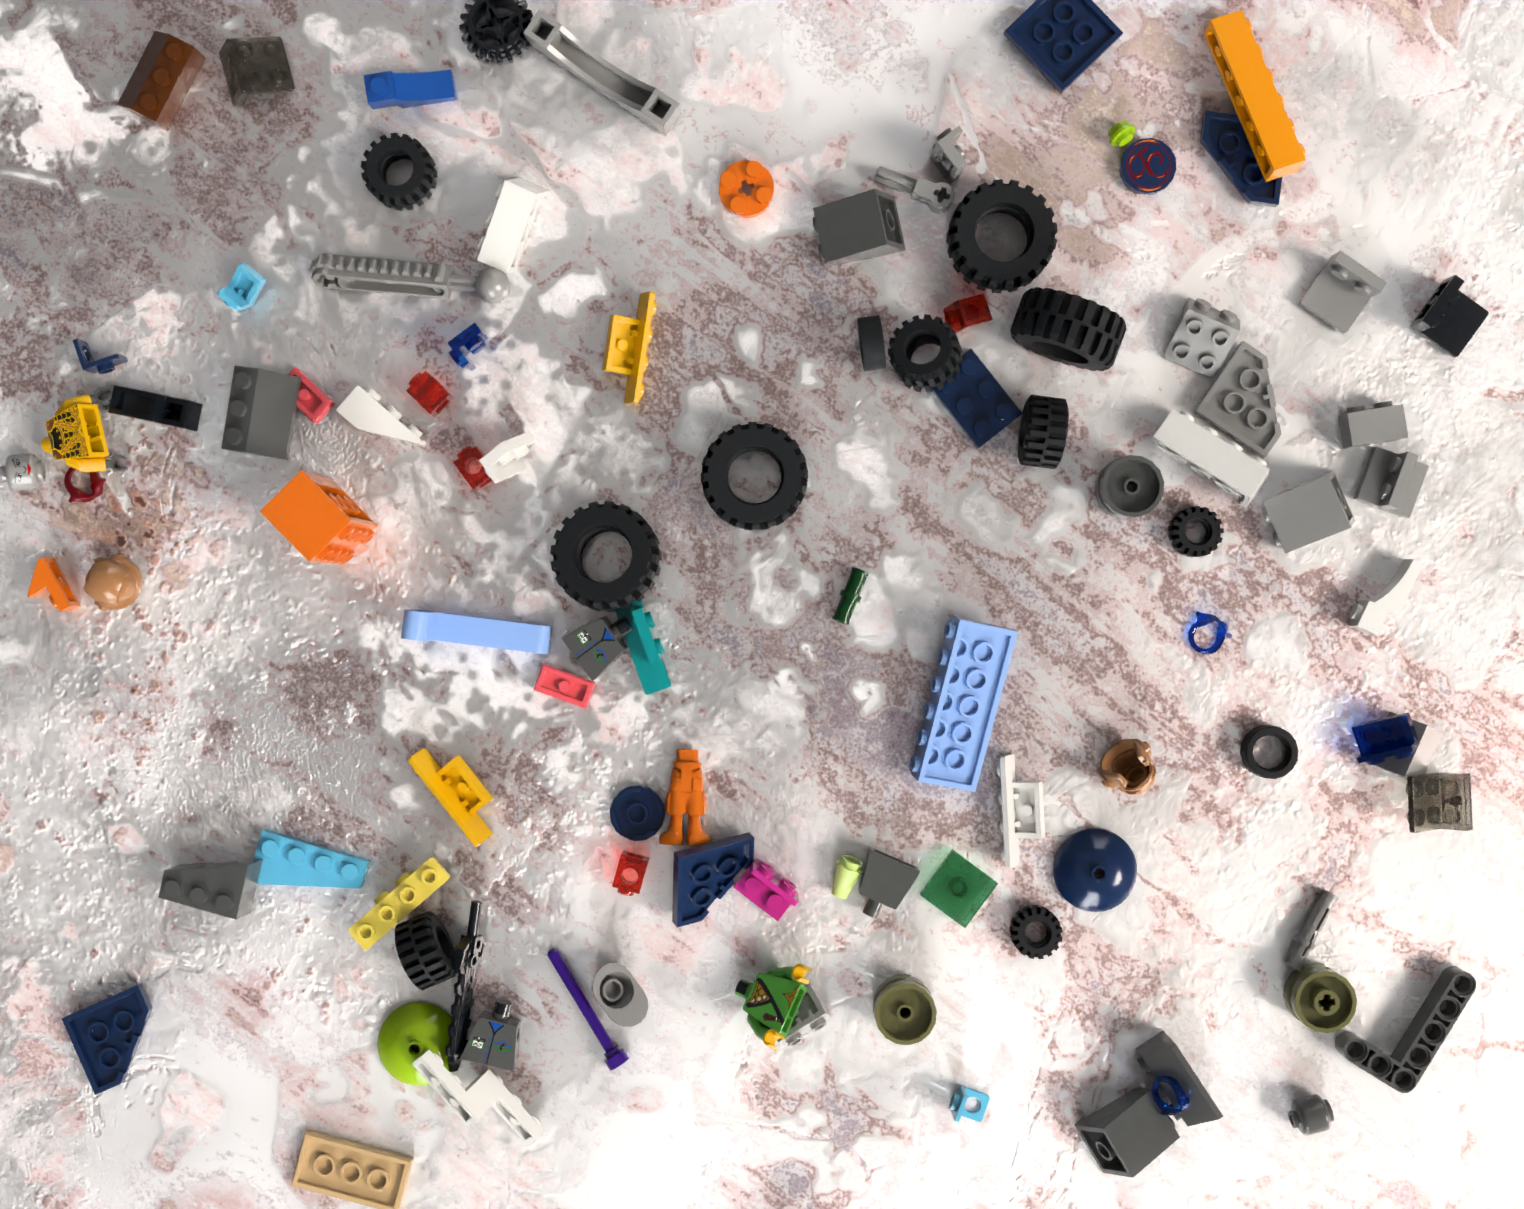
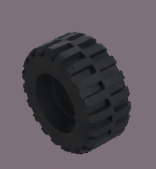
[946,179,1058,294]
[1010,287,1127,371]
[701,422,808,531]
[550,501,662,612]

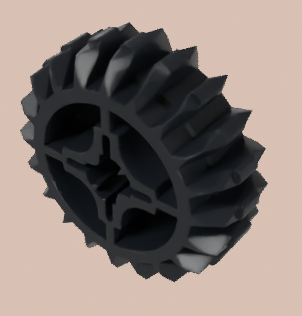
[459,0,533,66]

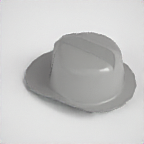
[592,963,648,1027]

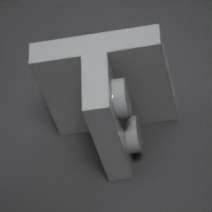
[1354,446,1429,519]

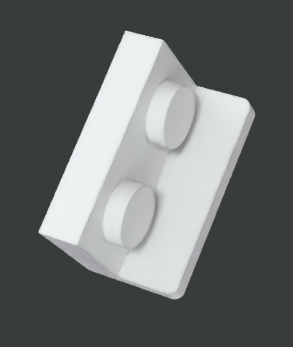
[479,431,536,483]

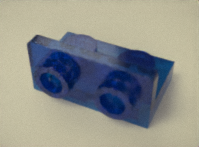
[448,323,489,371]

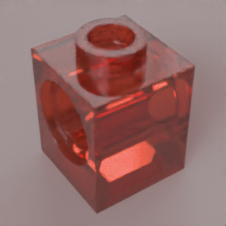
[406,371,455,417]
[453,446,493,491]
[612,850,650,896]

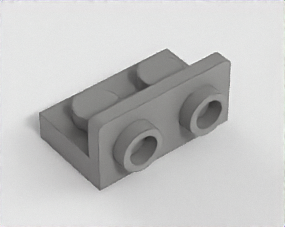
[930,126,967,185]
[777,984,831,1047]

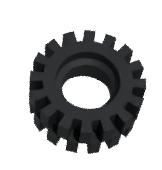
[1168,506,1224,557]
[1009,905,1063,959]

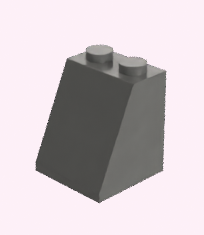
[813,189,906,266]
[1075,1088,1180,1178]

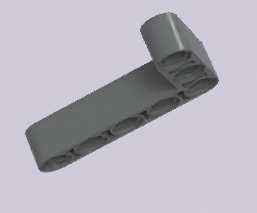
[1335,966,1476,1093]

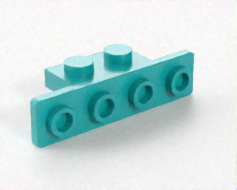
[616,600,671,695]

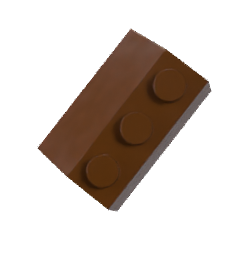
[117,31,206,131]

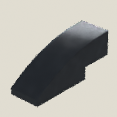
[108,385,203,431]

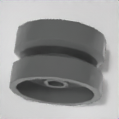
[1095,455,1164,519]

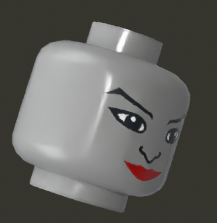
[0,453,46,491]

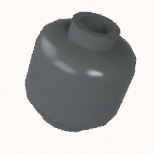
[1288,1094,1334,1136]

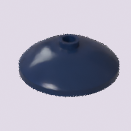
[1053,828,1137,912]

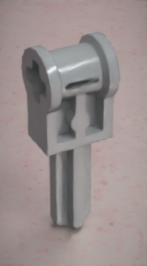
[874,166,955,214]

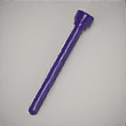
[547,949,629,1071]

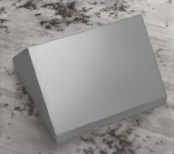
[1367,712,1443,785]

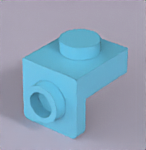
[217,263,267,311]

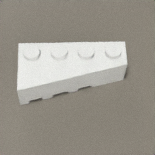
[1153,409,1270,509]

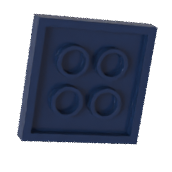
[1003,0,1123,94]

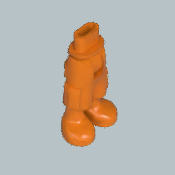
[659,749,711,846]

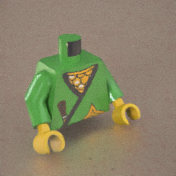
[735,964,812,1051]

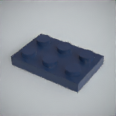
[933,348,1022,449]

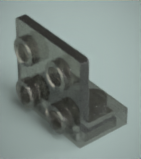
[219,36,295,106]
[1406,772,1473,833]

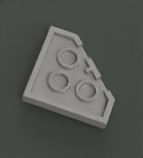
[1194,341,1281,458]

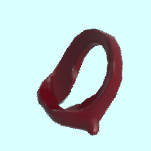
[64,467,106,503]

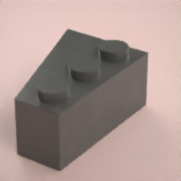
[158,859,263,920]

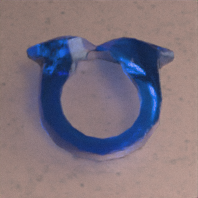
[1188,611,1232,654]
[1152,1075,1191,1115]

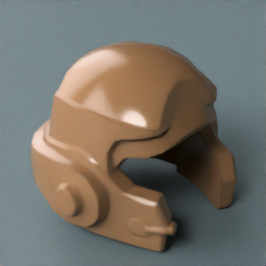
[84,553,143,611]
[1099,739,1157,795]

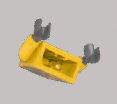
[41,387,128,472]

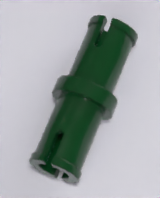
[832,567,869,625]

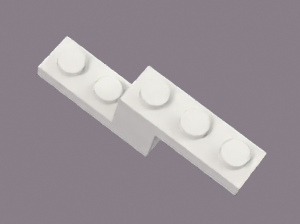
[412,1050,545,1145]

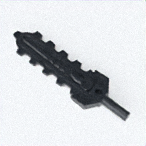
[445,900,486,1072]

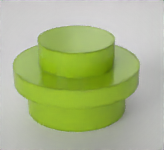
[1108,120,1136,147]

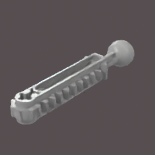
[309,253,510,304]

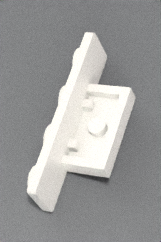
[997,754,1045,868]

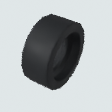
[857,315,886,371]
[1240,725,1299,779]

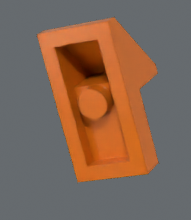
[27,557,81,611]

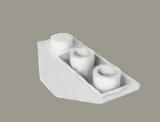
[336,385,426,446]

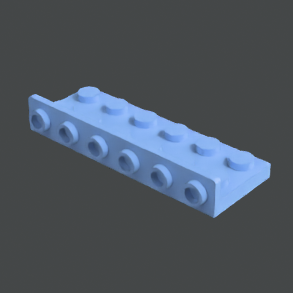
[909,614,1018,792]

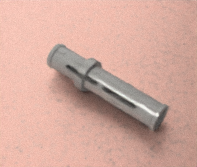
[1283,889,1339,972]

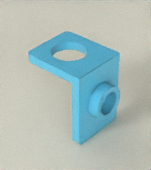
[949,1085,990,1123]

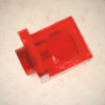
[943,293,993,334]

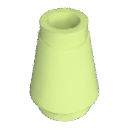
[831,855,863,899]

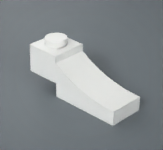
[1348,559,1424,635]

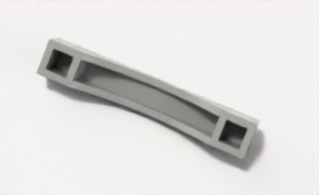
[523,10,681,136]

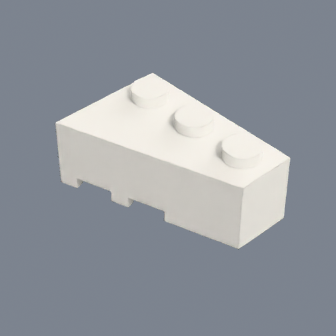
[477,178,550,273]

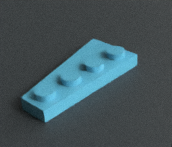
[253,829,371,889]

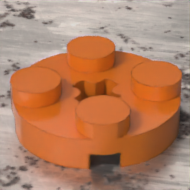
[719,160,774,218]

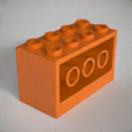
[260,470,378,565]

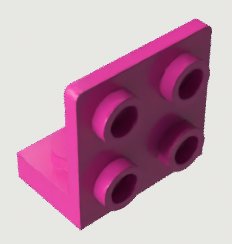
[734,860,799,921]

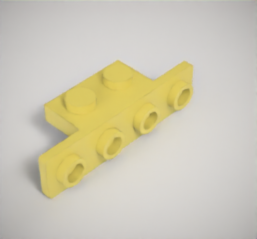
[348,857,450,950]

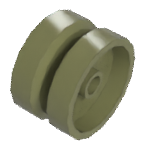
[1283,963,1357,1033]
[873,975,937,1045]

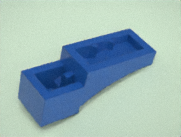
[363,70,457,109]

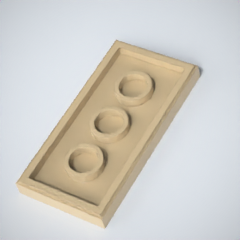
[291,1129,414,1209]

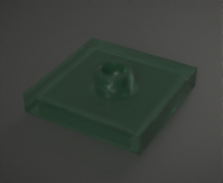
[919,849,998,928]

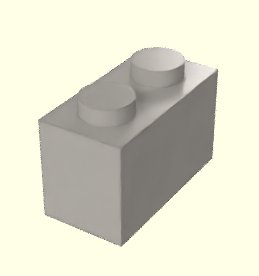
[1338,401,1408,449]

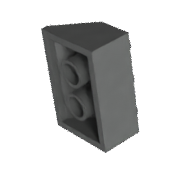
[221,366,301,460]
[1135,1031,1223,1126]

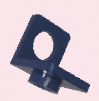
[73,339,128,374]

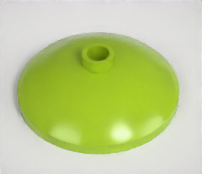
[377,1001,452,1086]

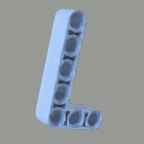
[401,609,551,654]

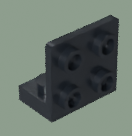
[1410,275,1489,358]

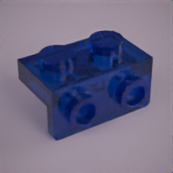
[1351,712,1420,765]

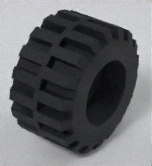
[361,133,438,211]
[888,314,963,393]
[1018,395,1069,469]
[395,911,457,990]

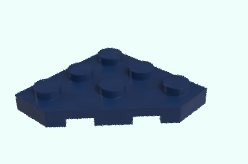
[1200,111,1282,207]
[672,832,754,928]
[62,983,153,1095]

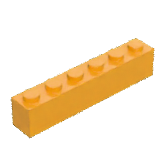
[1203,10,1306,182]

